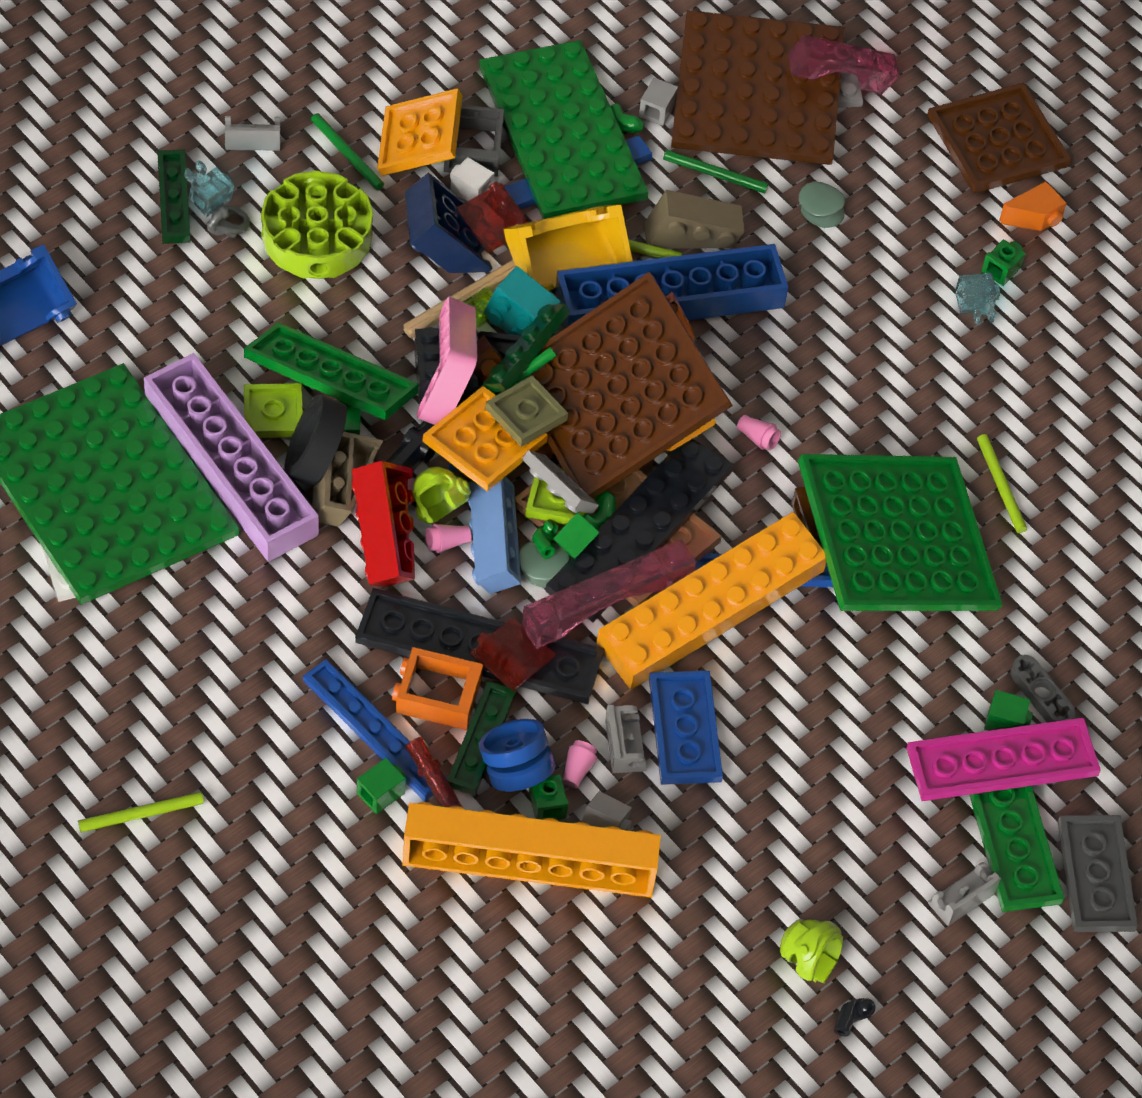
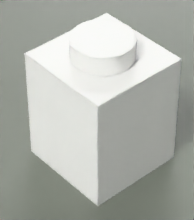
[450,157,494,207]

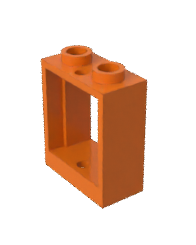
[392,647,483,730]

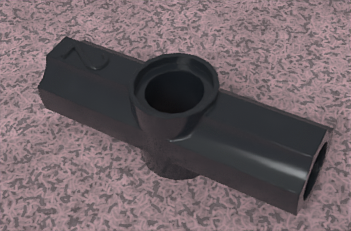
[386,421,436,471]

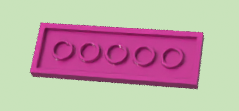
[906,718,1101,801]

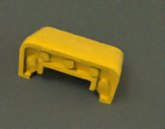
[503,204,633,291]

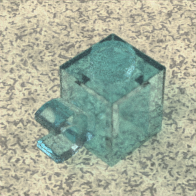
[184,160,235,217]
[955,273,1000,324]

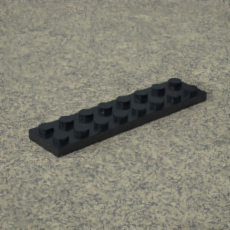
[546,439,734,623]
[355,588,604,704]

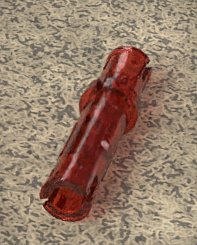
[405,737,463,808]

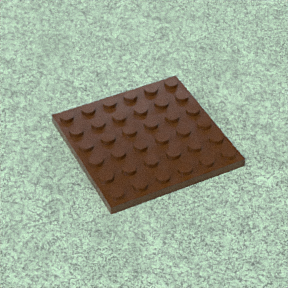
[671,10,845,165]
[524,272,733,499]

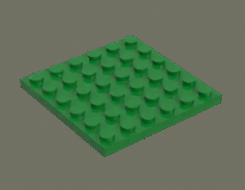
[797,454,1002,611]

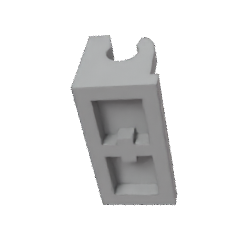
[225,116,280,151]
[605,705,647,774]
[928,862,1001,926]

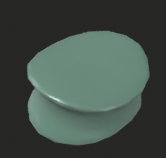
[799,182,846,228]
[519,541,569,588]

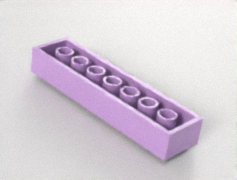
[144,353,319,562]

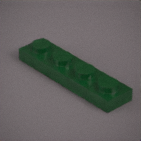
[157,149,191,244]
[483,304,571,393]
[446,681,516,796]

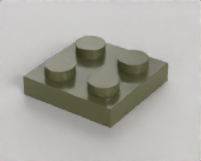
[485,376,568,447]

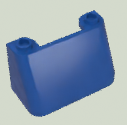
[0,244,77,346]

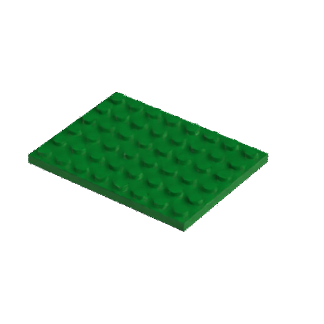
[0,363,239,605]

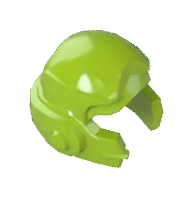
[412,466,471,524]
[780,919,843,983]

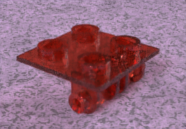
[457,181,528,254]
[470,617,556,691]

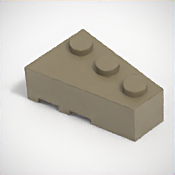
[644,190,745,249]
[312,431,383,527]

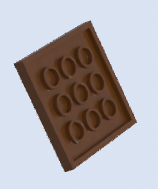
[927,82,1071,194]

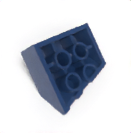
[405,172,492,273]

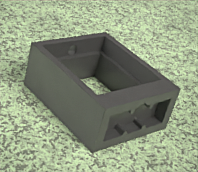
[443,105,504,177]

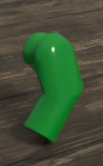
[610,103,644,133]
[591,491,616,530]
[532,520,559,559]

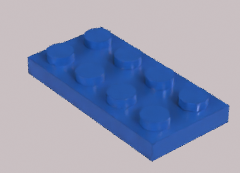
[649,671,723,785]

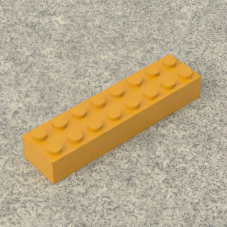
[596,512,826,690]
[402,802,661,898]

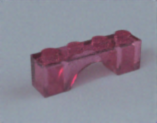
[788,35,899,94]

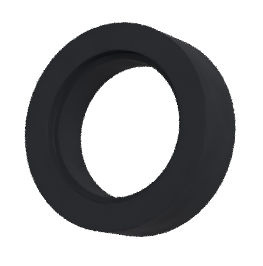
[284,394,347,486]

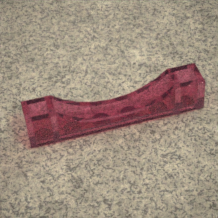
[522,539,696,649]

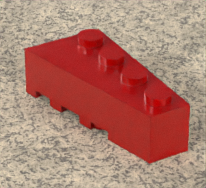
[352,461,415,588]

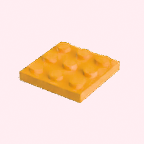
[377,88,463,176]
[423,386,548,491]

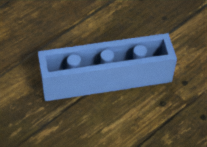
[468,476,521,594]

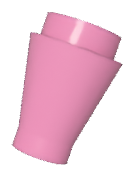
[737,415,781,450]
[425,524,471,553]
[562,740,597,789]

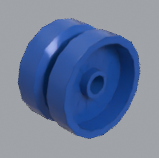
[479,719,556,792]

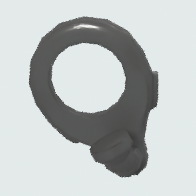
[207,206,250,238]

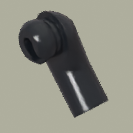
[834,998,876,1037]

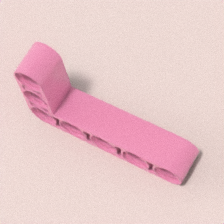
[417,297,477,425]

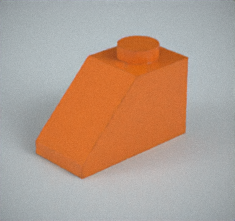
[999,182,1067,231]

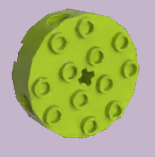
[261,171,373,279]

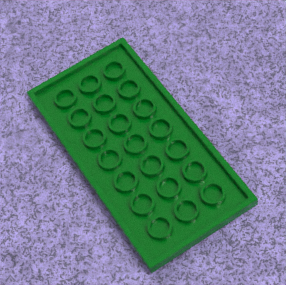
[479,40,648,219]

